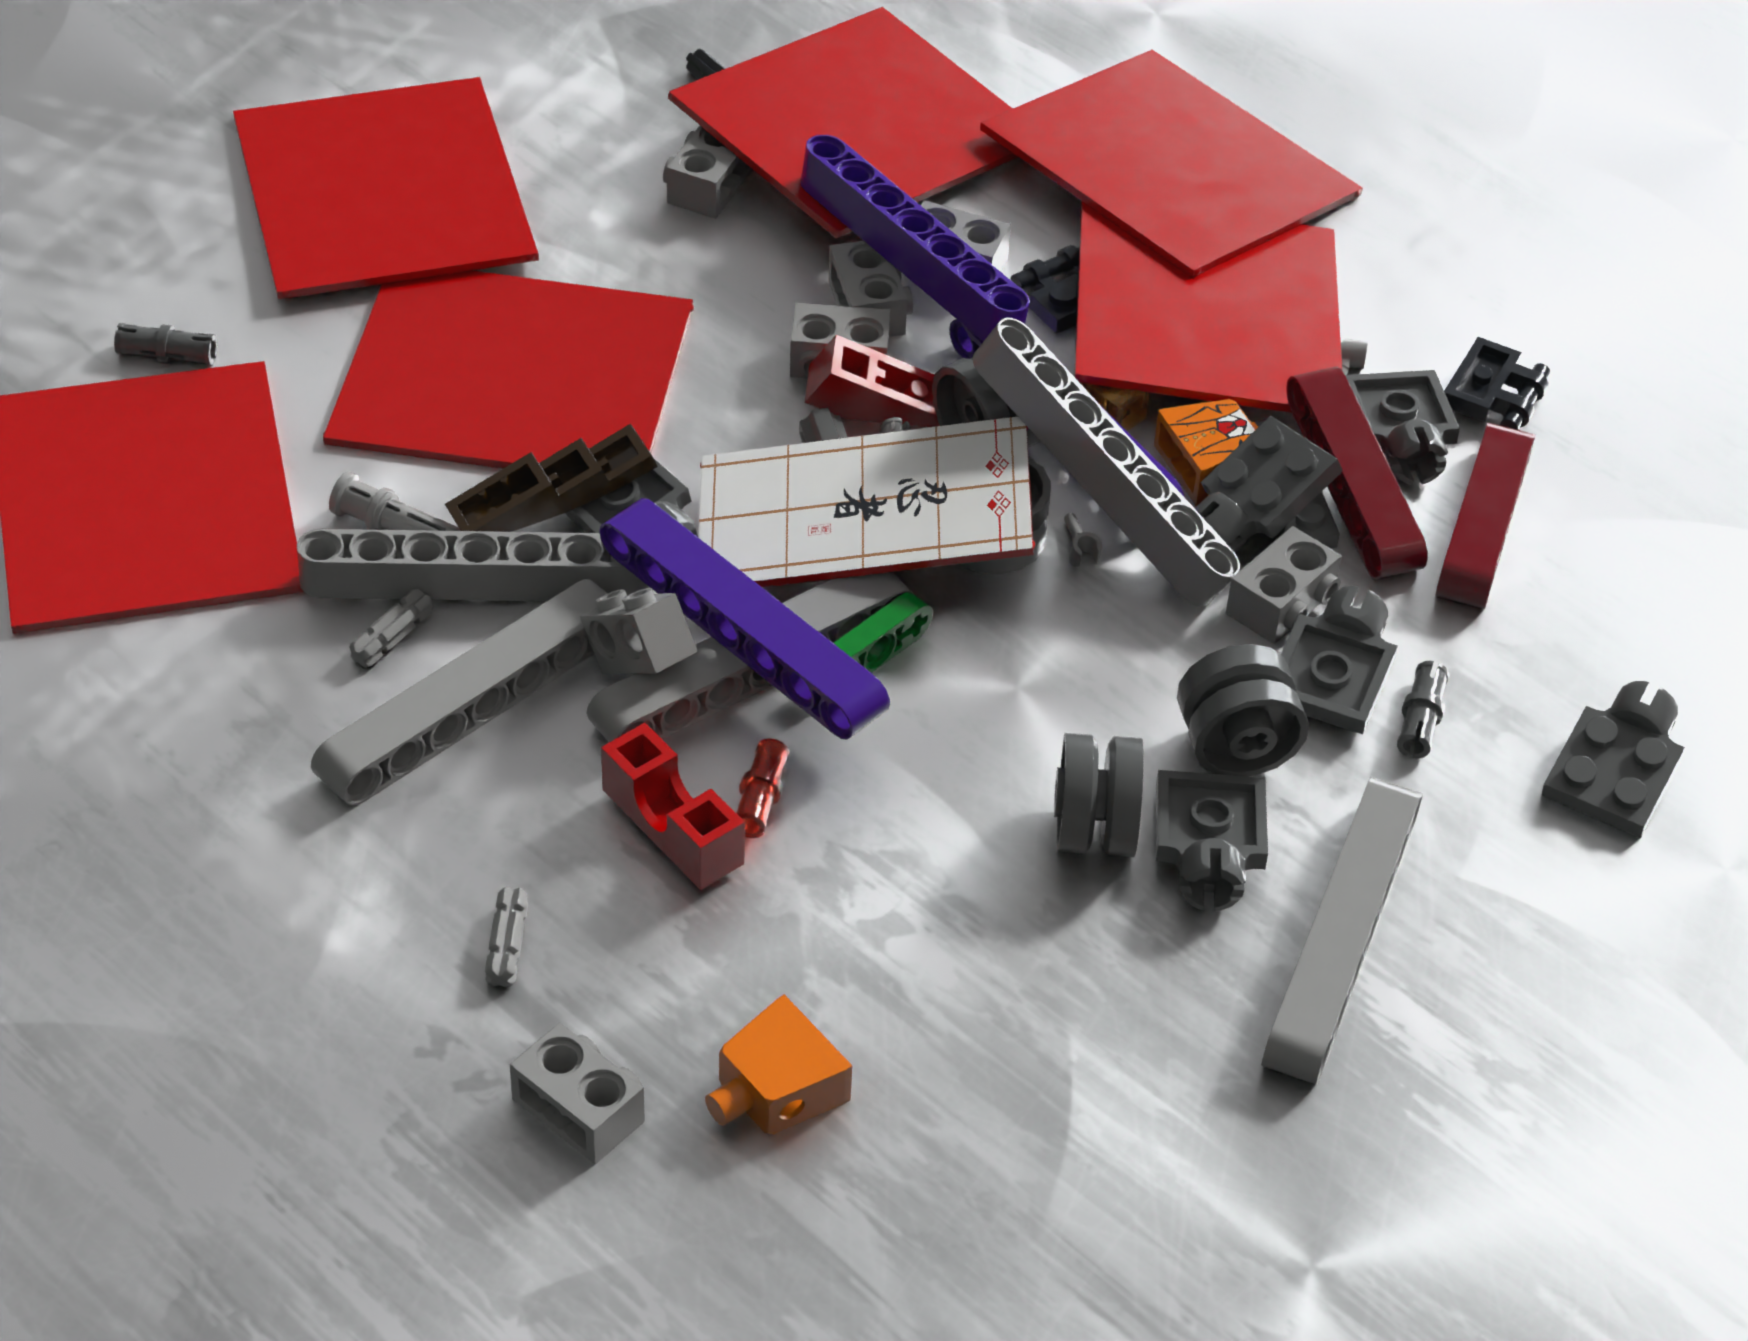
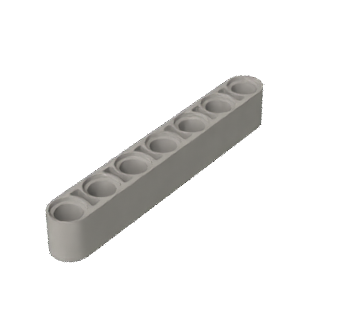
[973,318,1240,606]
[297,529,650,601]
[586,572,914,742]
[311,579,608,805]
[1261,777,1423,1085]

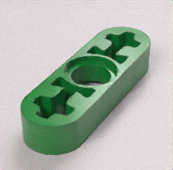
[834,592,933,673]

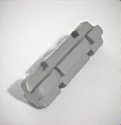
[349,589,433,668]
[485,887,528,988]

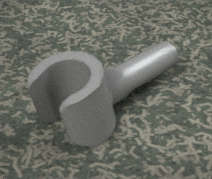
[1341,338,1368,375]
[1064,513,1102,567]

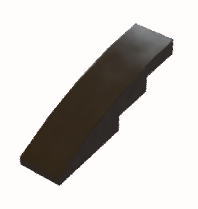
[444,423,658,532]

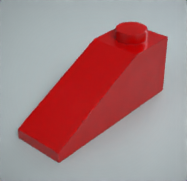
[804,335,940,427]

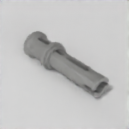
[329,472,460,531]

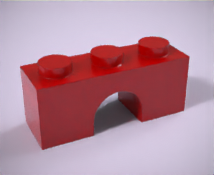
[601,723,745,890]

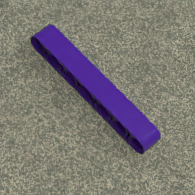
[800,135,1030,342]
[599,498,890,740]

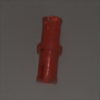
[736,738,790,839]

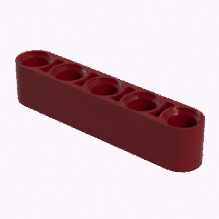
[1286,366,1428,580]
[1435,423,1536,609]

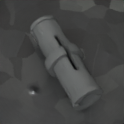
[114,323,218,365]
[1397,661,1449,759]

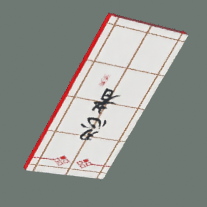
[698,417,1035,587]

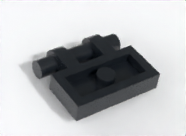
[1010,245,1079,334]
[1444,336,1551,430]

